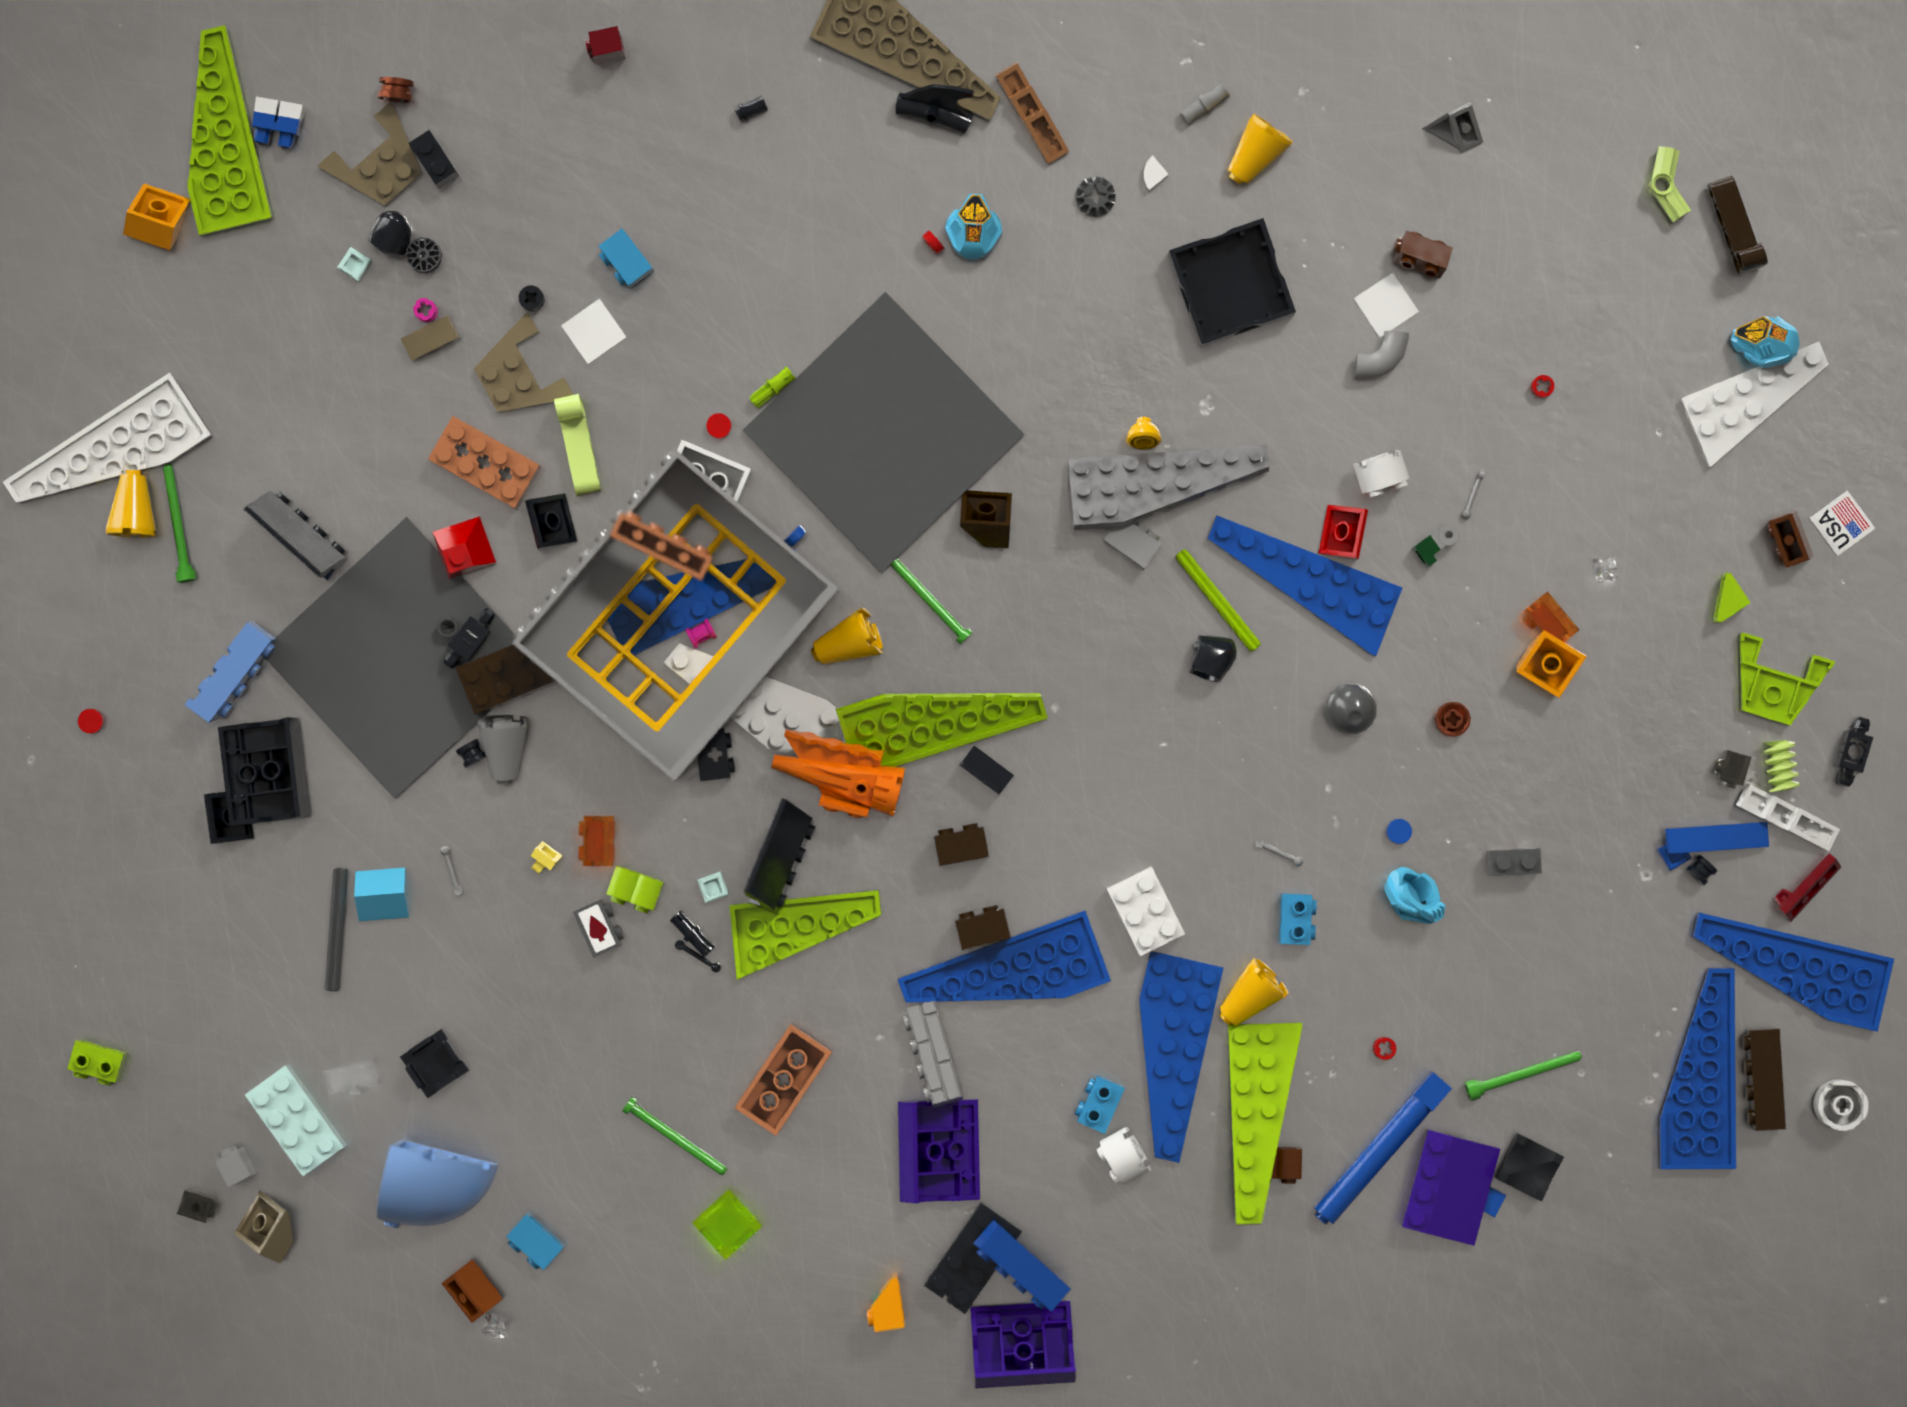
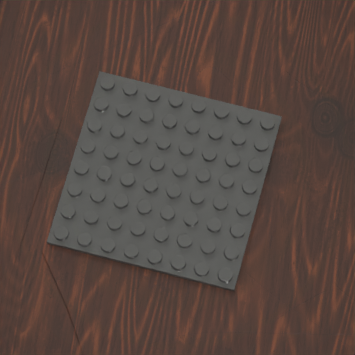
[743,292,1024,573]
[264,517,515,799]

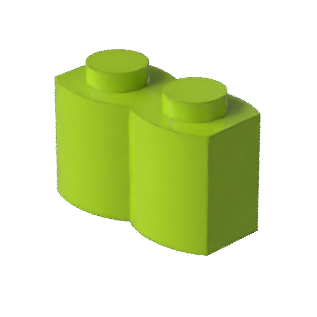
[606,865,665,914]

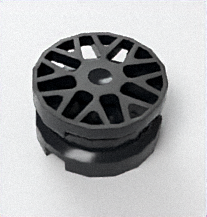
[406,237,442,274]

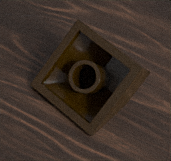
[960,490,1012,548]

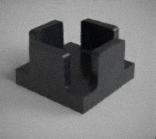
[400,1029,470,1098]

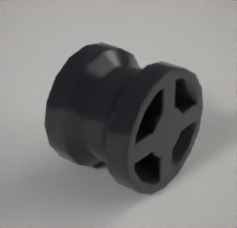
[518,285,545,312]
[456,739,486,768]
[1686,855,1718,886]

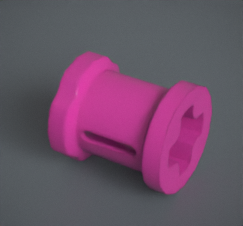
[413,298,438,323]
[685,619,717,649]

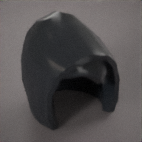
[368,211,411,257]
[1190,635,1237,682]

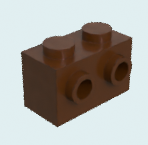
[1768,509,1814,568]

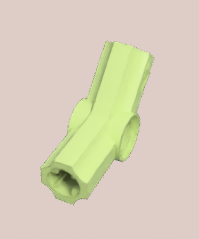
[1649,146,1691,223]

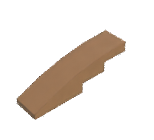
[995,63,1069,164]

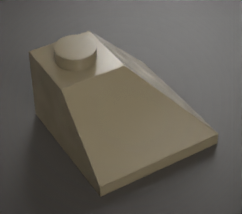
[234,1190,293,1264]

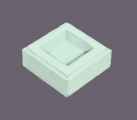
[337,247,372,282]
[697,871,729,903]

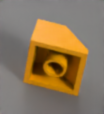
[123,184,191,250]
[1516,630,1587,698]
[867,1273,905,1332]

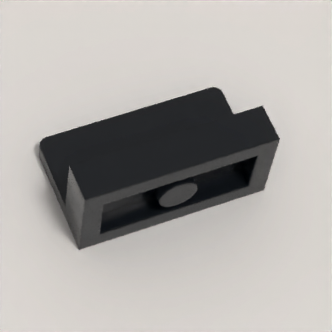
[959,746,1014,795]

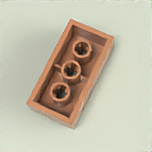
[428,416,542,510]
[735,1023,833,1136]

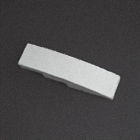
[1736,783,1840,851]

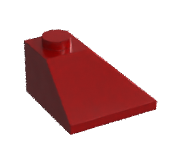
[432,516,496,579]

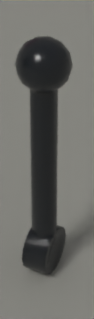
[675,940,721,972]

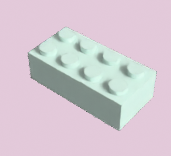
[245,1065,347,1176]

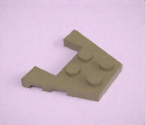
[318,102,423,207]
[474,312,573,413]

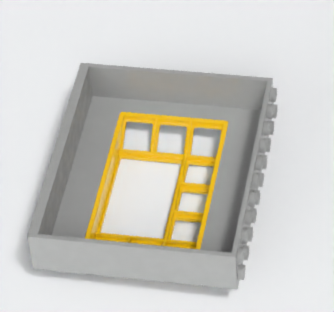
[512,451,839,782]

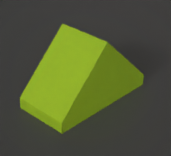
[1713,572,1751,623]

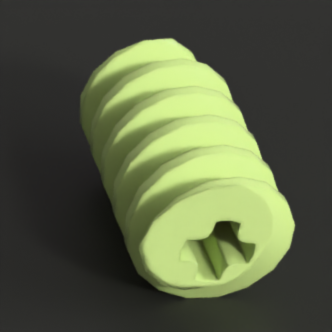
[1763,740,1800,792]

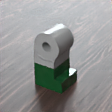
[1412,524,1460,568]

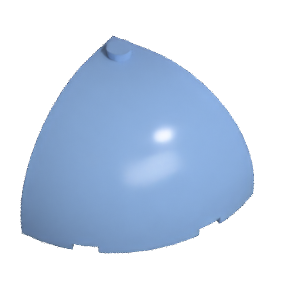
[377,1140,498,1228]

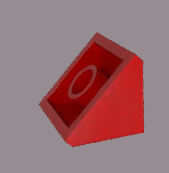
[1318,505,1368,561]

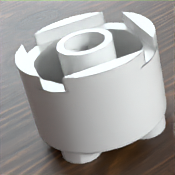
[1353,449,1410,497]
[1813,1079,1869,1131]
[1097,1127,1151,1185]

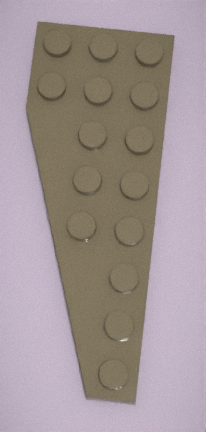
[810,0,1001,121]

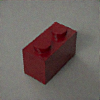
[585,26,626,64]

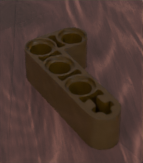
[1707,176,1768,275]

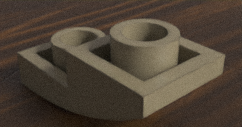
[401,315,459,361]

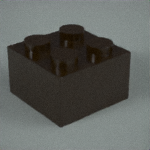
[934,823,989,866]
[955,905,1011,950]

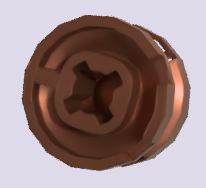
[377,77,414,103]
[1435,702,1471,737]

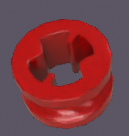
[1531,375,1555,398]
[1373,1037,1396,1060]

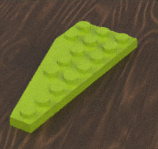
[187,25,273,236]
[836,693,1048,767]

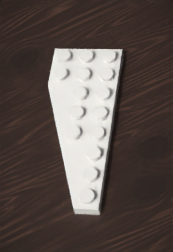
[3,373,212,503]
[664,643,846,789]

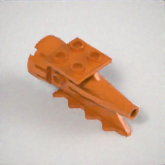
[771,729,905,818]

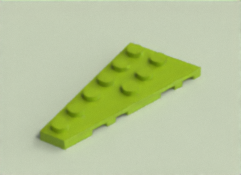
[729,890,881,980]

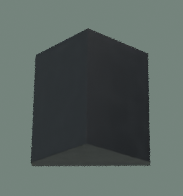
[525,493,577,551]
[204,792,254,844]

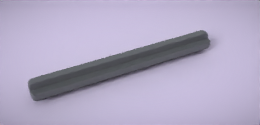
[325,868,347,991]

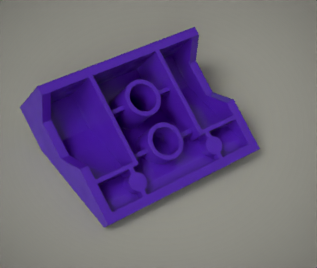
[898,1099,980,1204]
[1402,1129,1500,1246]
[970,1301,1076,1389]

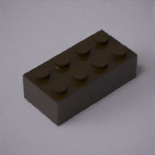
[456,644,557,715]

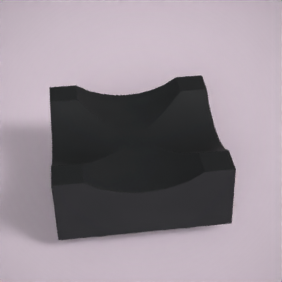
[1495,1133,1564,1202]

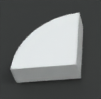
[1144,155,1169,191]

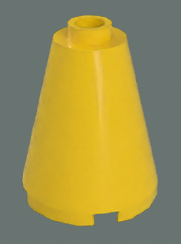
[1228,114,1293,185]
[106,470,156,538]
[811,608,883,665]
[1219,958,1289,1026]

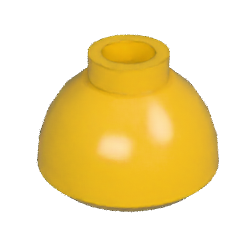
[1127,417,1161,450]

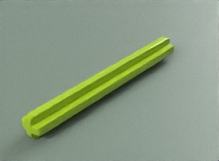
[1175,549,1261,652]

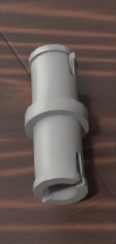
[1181,83,1230,124]

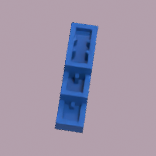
[1665,822,1769,854]

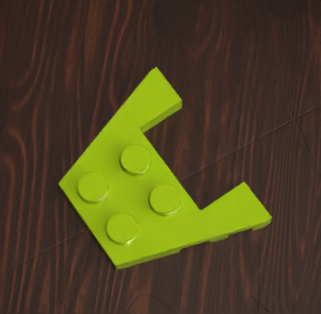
[1740,632,1835,726]

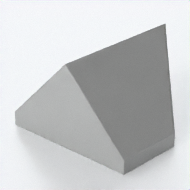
[1422,103,1483,152]

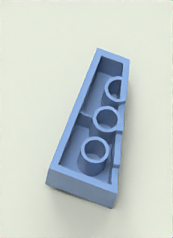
[185,621,277,723]

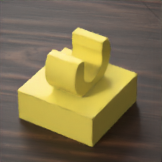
[530,841,562,874]

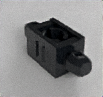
[443,608,495,669]
[1835,717,1874,787]

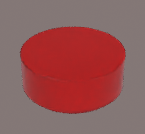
[922,230,945,254]
[706,413,732,439]
[78,709,104,734]

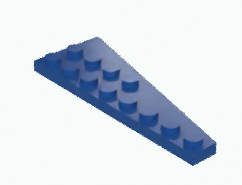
[1207,515,1403,656]
[607,549,796,656]

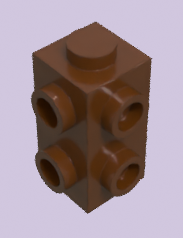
[1392,231,1453,279]

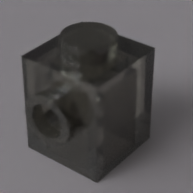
[1714,750,1752,789]
[177,1188,218,1223]

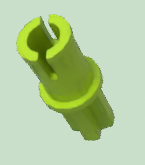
[749,367,796,408]

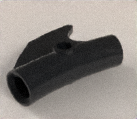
[896,84,974,135]

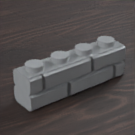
[903,1001,963,1107]

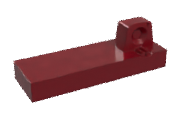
[1774,853,1841,922]

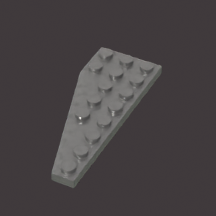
[1068,445,1269,530]

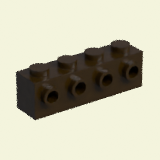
[1742,1028,1786,1131]

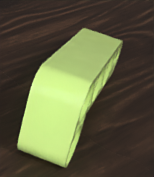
[554,394,601,496]

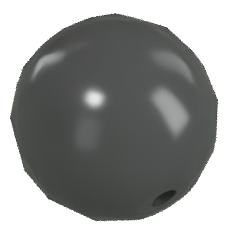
[1326,683,1377,734]

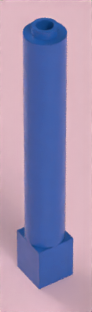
[1315,1071,1452,1225]

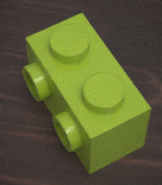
[67,1040,128,1086]

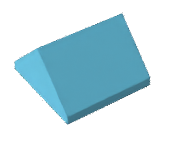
[354,868,409,921]

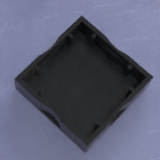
[1168,218,1296,348]

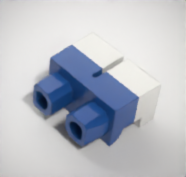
[252,96,306,149]

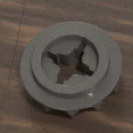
[1076,176,1116,216]

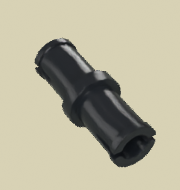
[670,910,715,958]

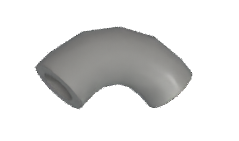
[1355,331,1409,379]

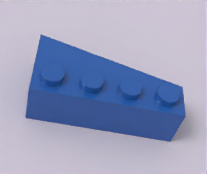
[974,1220,1071,1312]

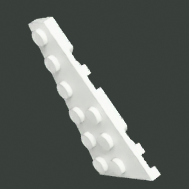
[1680,342,1829,468]

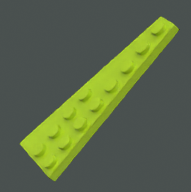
[1228,1023,1302,1225]

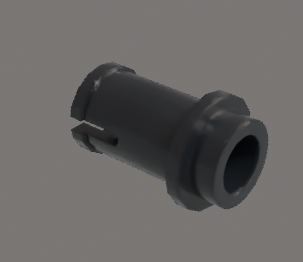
[734,95,768,121]

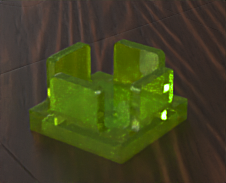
[692,1188,763,1260]

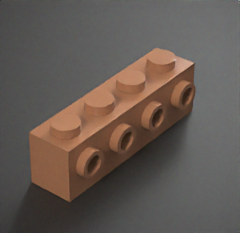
[610,511,713,581]

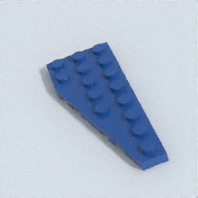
[897,911,1111,1003]
[1692,913,1894,1032]
[1139,951,1224,1163]
[1659,968,1736,1169]

